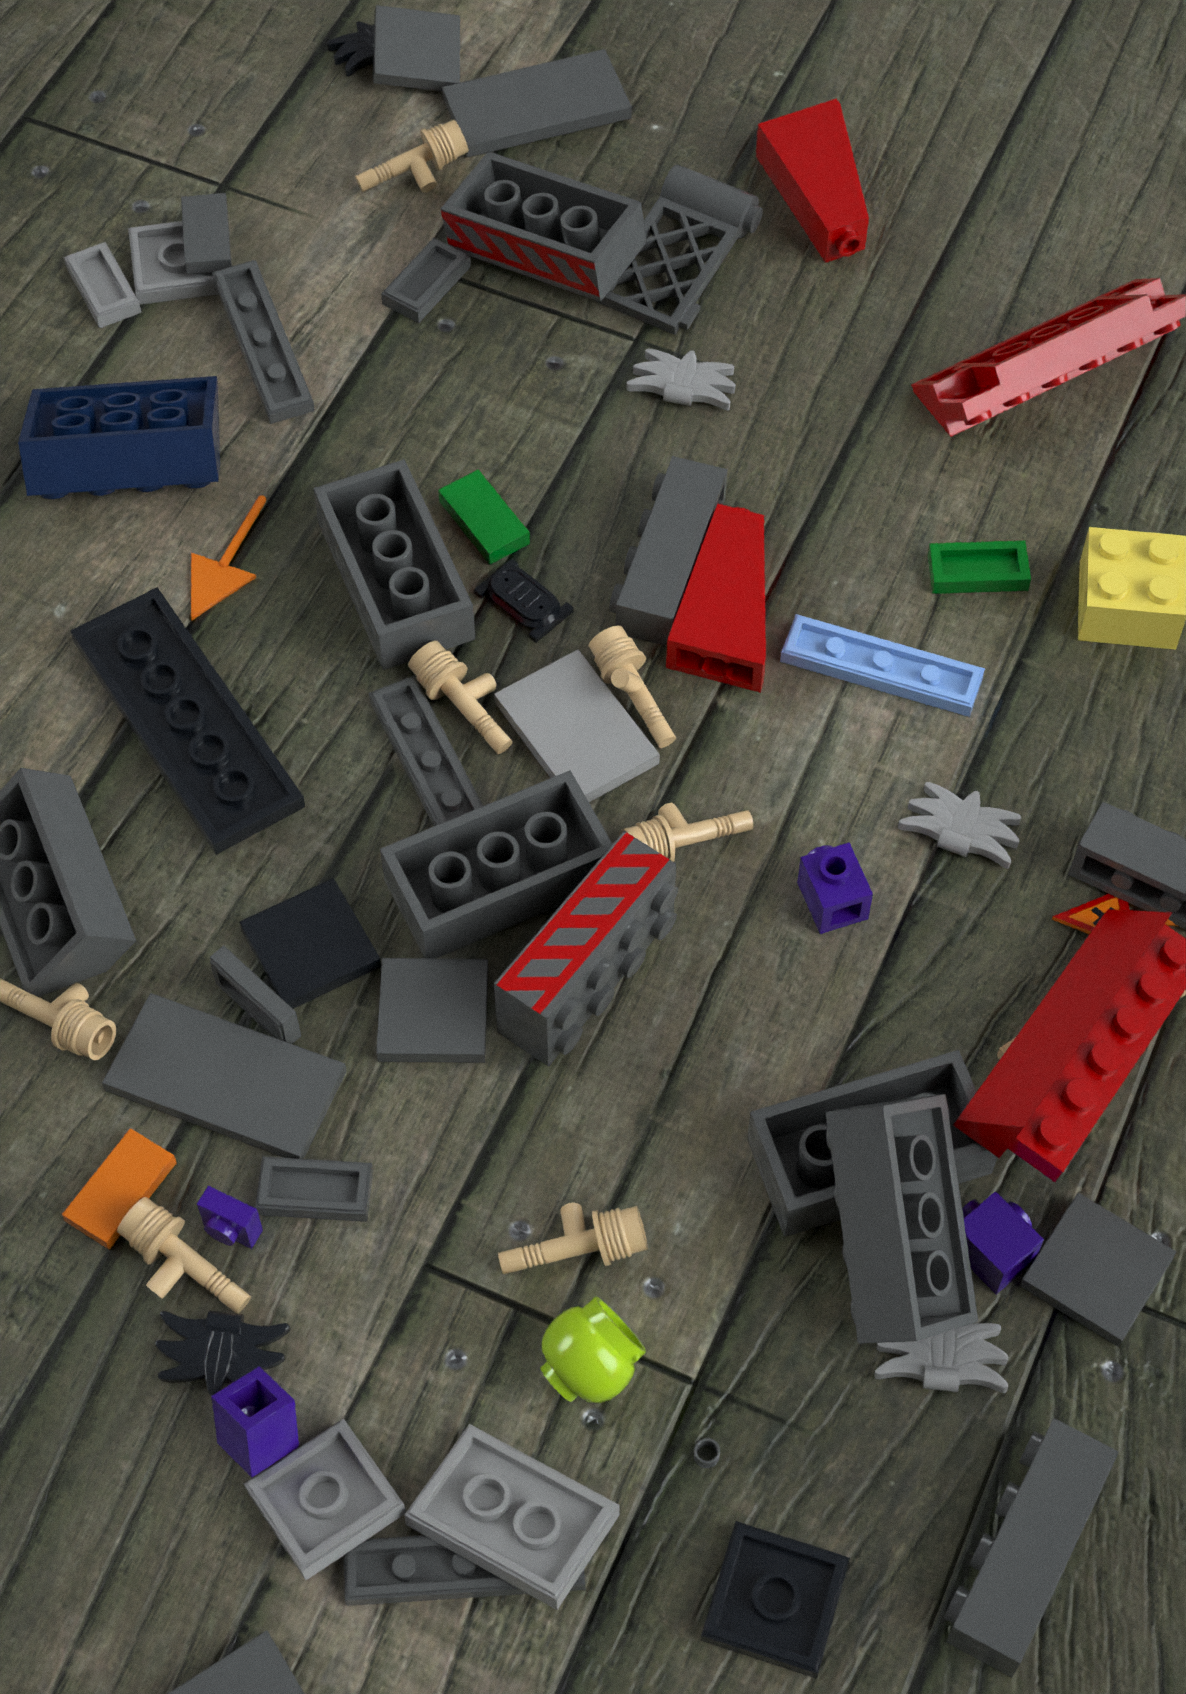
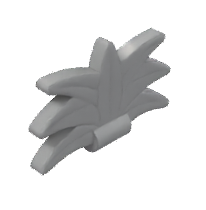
[626,348,735,410]
[898,782,1021,869]
[874,1323,1008,1393]

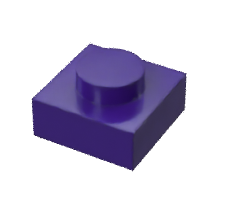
[197,1186,263,1249]

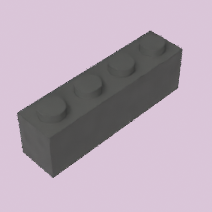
[609,456,728,646]
[1068,802,1186,929]
[943,1418,1119,1678]

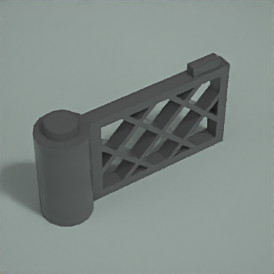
[596,164,763,335]

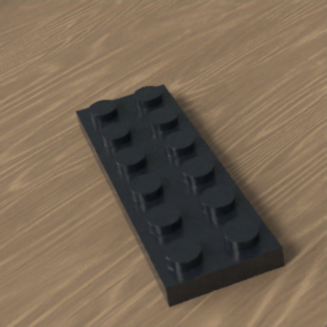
[70,587,305,855]

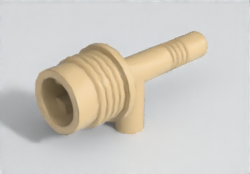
[355,119,469,192]
[589,625,676,748]
[408,641,513,754]
[619,803,753,862]
[0,978,116,1060]
[117,1197,251,1313]
[498,1203,648,1274]

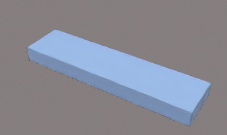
[780,614,985,717]

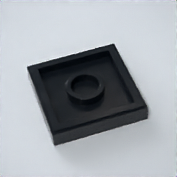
[239,878,381,1009]
[700,1521,850,1679]

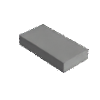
[64,242,142,328]

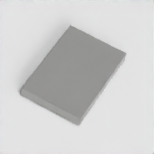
[494,649,660,802]
[404,1424,620,1610]

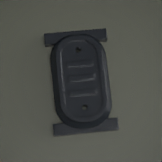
[474,558,574,643]

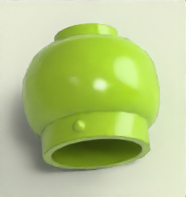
[540,1296,646,1403]

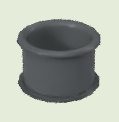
[694,1438,721,1469]

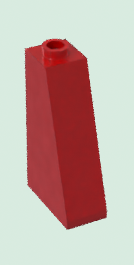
[756,98,869,263]
[666,503,766,693]

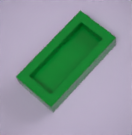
[438,469,530,565]
[927,540,1031,594]

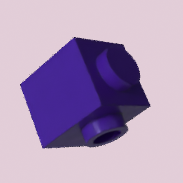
[797,842,873,934]
[962,1191,1044,1295]
[211,1366,299,1478]

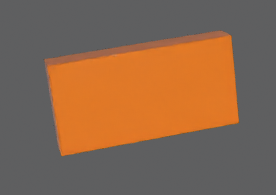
[62,1128,177,1250]

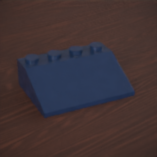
[18,376,220,499]

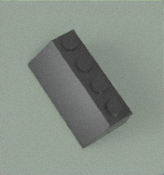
[0,768,136,997]
[826,1094,978,1343]

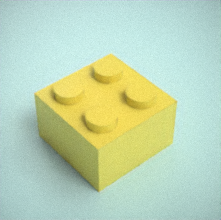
[1078,527,1186,650]

